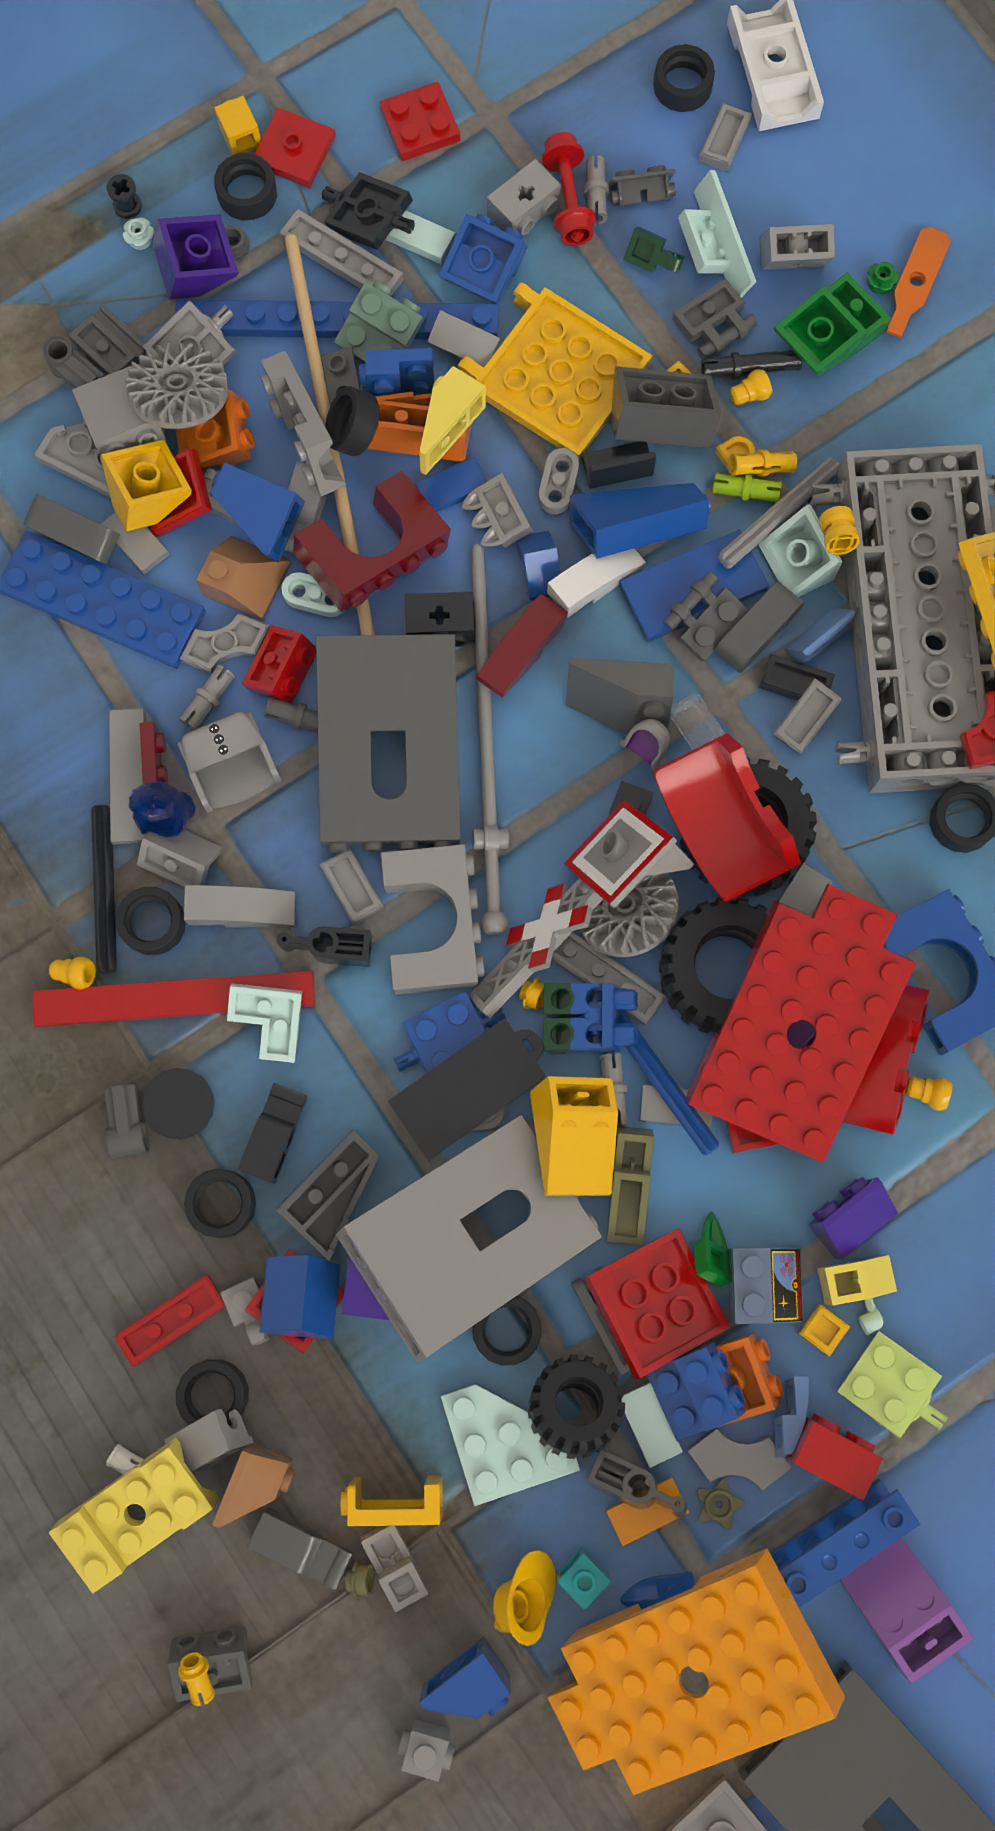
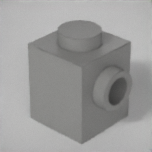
[397,1718,455,1782]

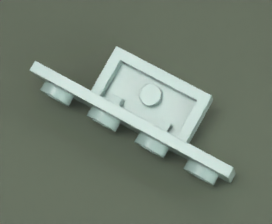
[678,170,756,298]

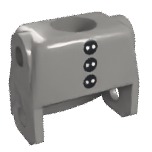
[178,712,282,813]

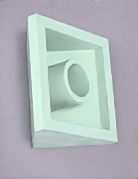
[758,504,842,597]

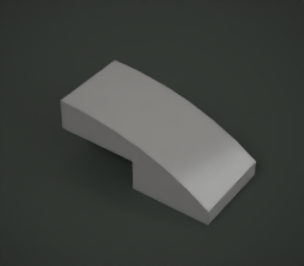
[360,1526,429,1613]

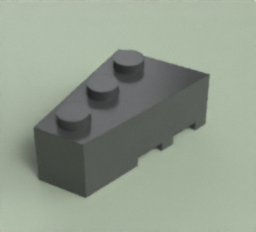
[276,1129,380,1261]

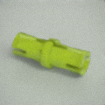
[713,472,782,503]

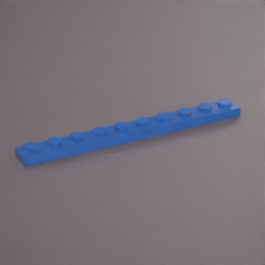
[175,299,498,339]

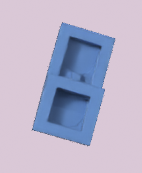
[773,1376,809,1457]

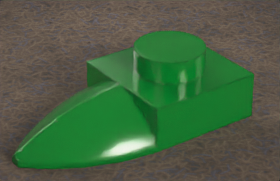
[694,1212,732,1287]

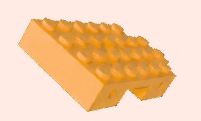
[548,1548,845,1796]

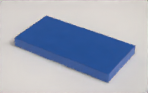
[619,529,769,643]

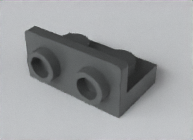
[167,1626,253,1702]

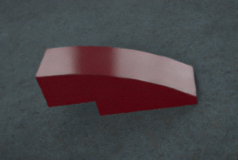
[475,594,568,698]

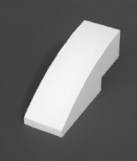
[547,549,646,618]

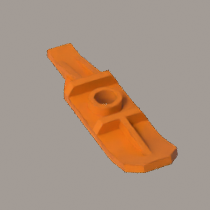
[886,227,951,339]

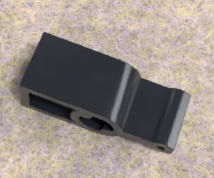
[277,926,373,967]
[237,1083,308,1184]

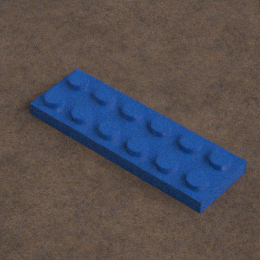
[0,530,206,669]

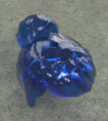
[128,781,196,838]

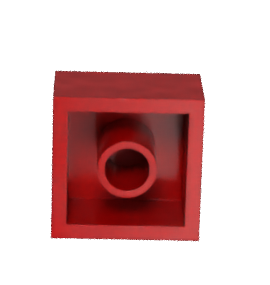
[786,1413,883,1501]

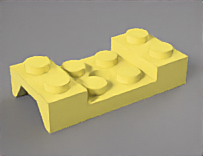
[49,1437,220,1594]

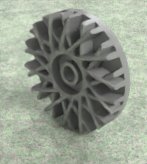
[125,343,228,429]
[580,873,680,957]

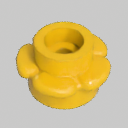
[519,977,544,1011]

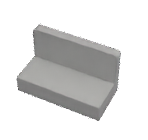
[137,820,222,887]

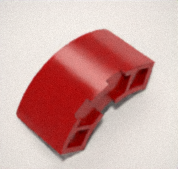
[653,733,801,901]
[843,985,930,1135]

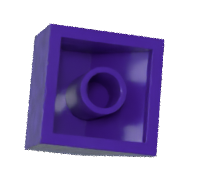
[152,214,238,300]

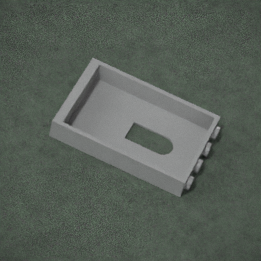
[336,1115,602,1363]

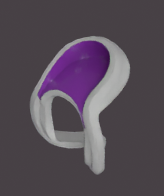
[619,719,670,770]

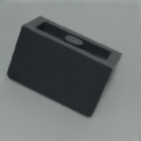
[582,441,656,489]

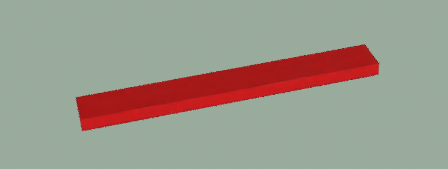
[33,971,315,1027]

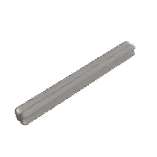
[718,457,841,568]

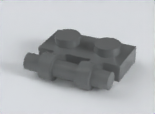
[672,278,757,358]
[663,571,749,661]

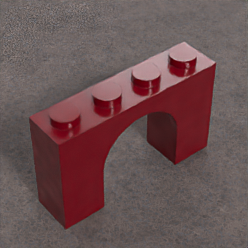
[293,471,451,612]

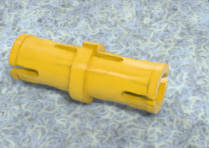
[728,449,797,477]

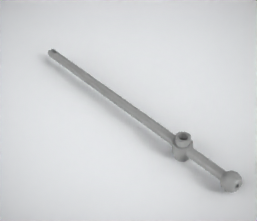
[471,543,509,935]

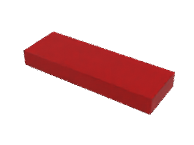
[114,1274,226,1367]

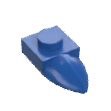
[620,1571,695,1610]

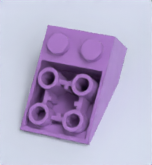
[840,1538,974,1684]

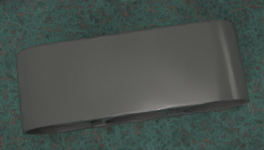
[23,494,120,565]
[715,581,804,673]

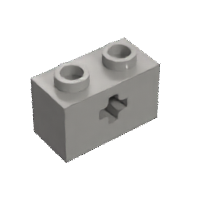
[487,159,561,235]
[760,224,835,270]

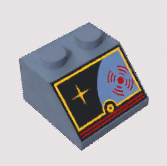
[728,1248,803,1324]

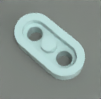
[282,572,345,617]

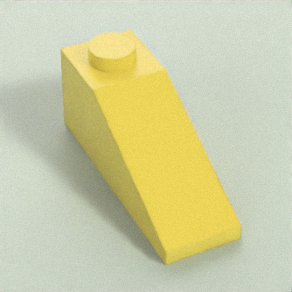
[419,366,486,475]

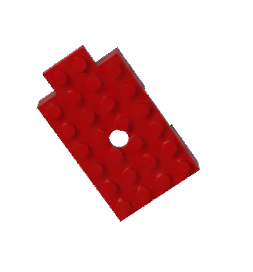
[686,884,916,1163]

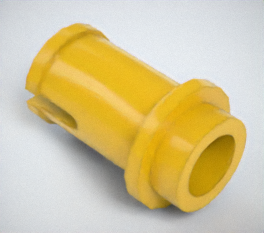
[178,1652,215,1706]

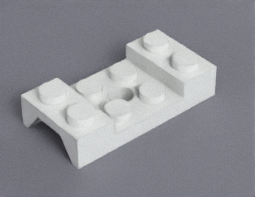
[727,0,824,131]

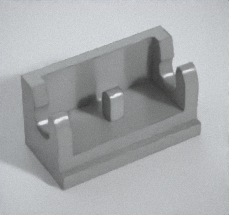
[164,1409,254,1474]

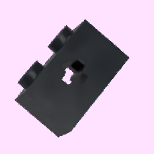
[405,592,475,647]

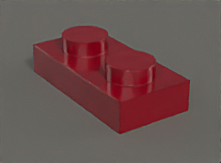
[139,722,168,798]

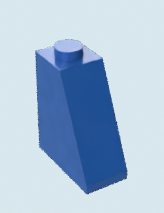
[211,462,305,563]

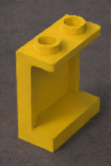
[341,1475,443,1526]

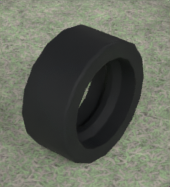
[653,44,715,112]
[214,153,277,221]
[325,386,379,456]
[930,783,995,853]
[115,887,186,955]
[184,1168,256,1238]
[473,1296,541,1366]
[176,1359,249,1426]

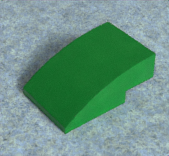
[773,272,891,376]

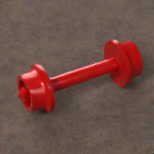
[542,132,596,246]

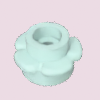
[123,217,154,250]

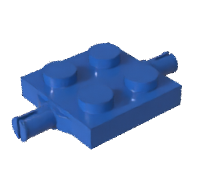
[393,991,507,1073]

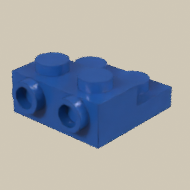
[439,213,528,304]
[359,348,435,397]
[647,1341,746,1441]

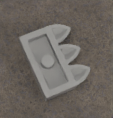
[462,473,533,548]

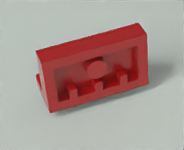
[242,625,317,704]

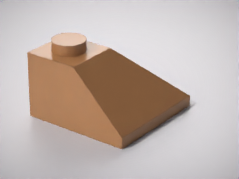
[196,536,291,621]
[212,1443,296,1528]

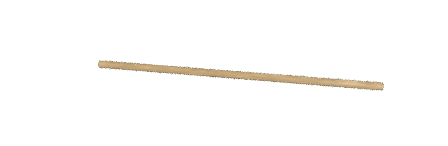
[284,235,375,635]

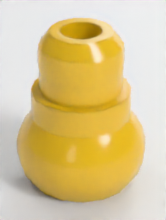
[729,369,773,406]
[49,956,96,990]
[906,1076,953,1111]

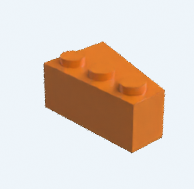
[368,392,472,462]

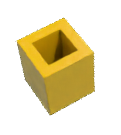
[214,96,261,155]

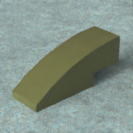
[607,1126,654,1246]

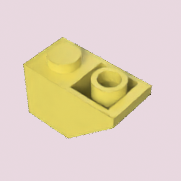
[817,1255,897,1305]

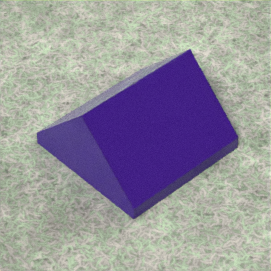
[341,1259,389,1320]

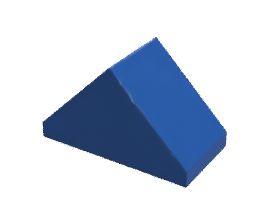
[516,531,560,601]

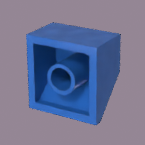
[419,1637,510,1719]

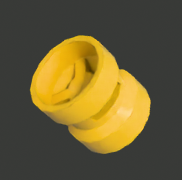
[819,506,860,555]

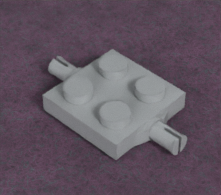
[143,300,237,366]

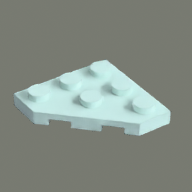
[441,1384,580,1506]

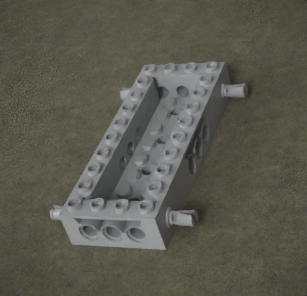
[809,444,995,793]

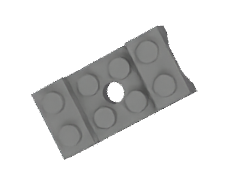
[260,351,346,496]

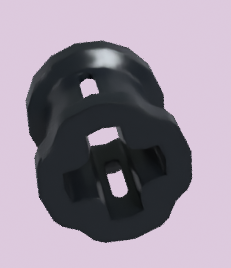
[106,174,142,219]

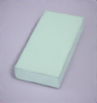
[385,211,456,264]
[622,1382,683,1468]

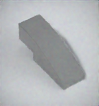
[184,885,296,928]

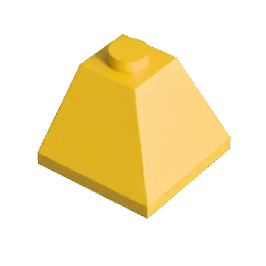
[101,439,192,532]

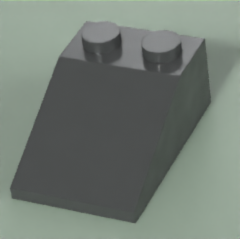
[566,658,674,734]

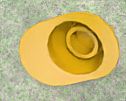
[493,1550,556,1646]

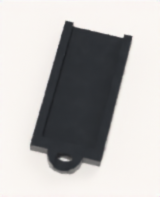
[388,1018,546,1161]

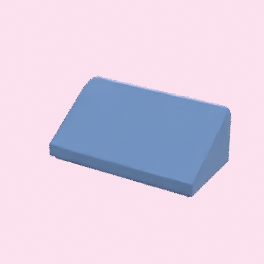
[785,608,857,665]

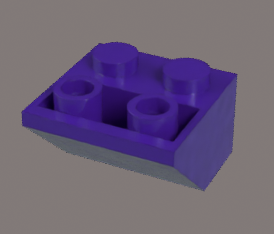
[808,1177,898,1259]

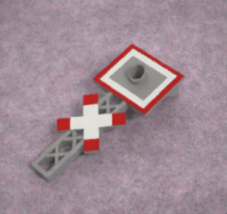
[468,800,694,1018]

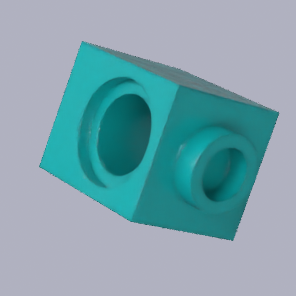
[556,1546,611,1610]

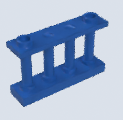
[770,1479,921,1608]

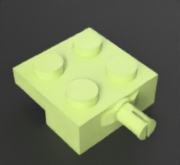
[837,1331,948,1439]

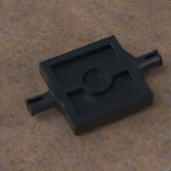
[322,172,415,250]

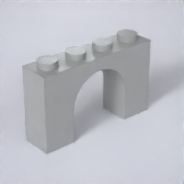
[381,844,485,996]

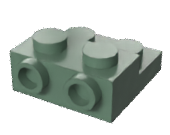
[334,280,424,362]

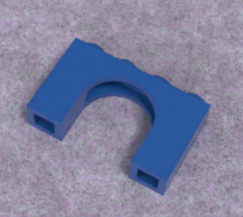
[883,889,995,1056]

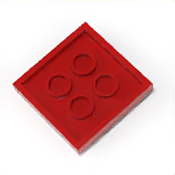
[584,1228,730,1379]

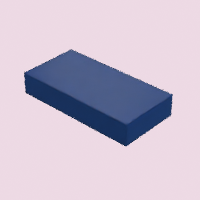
[415,457,487,512]

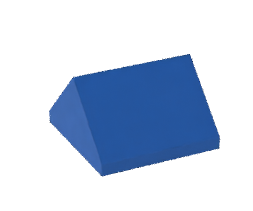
[259,1255,340,1340]

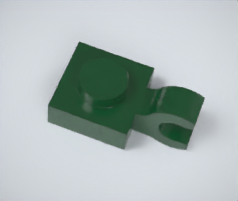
[623,226,685,273]

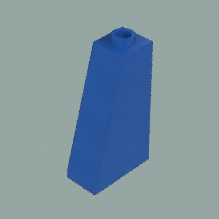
[570,483,711,559]

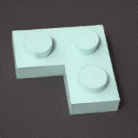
[227,983,303,1063]

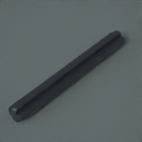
[91,805,117,974]

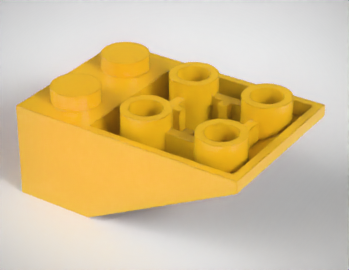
[530,1076,618,1196]

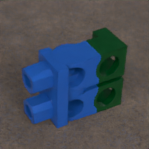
[543,983,638,1055]

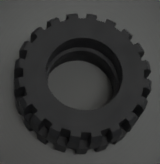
[680,757,817,897]
[659,897,768,1034]

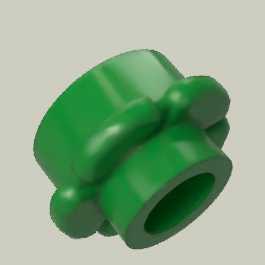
[867,262,899,294]

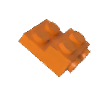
[175,389,255,469]
[716,1332,784,1427]

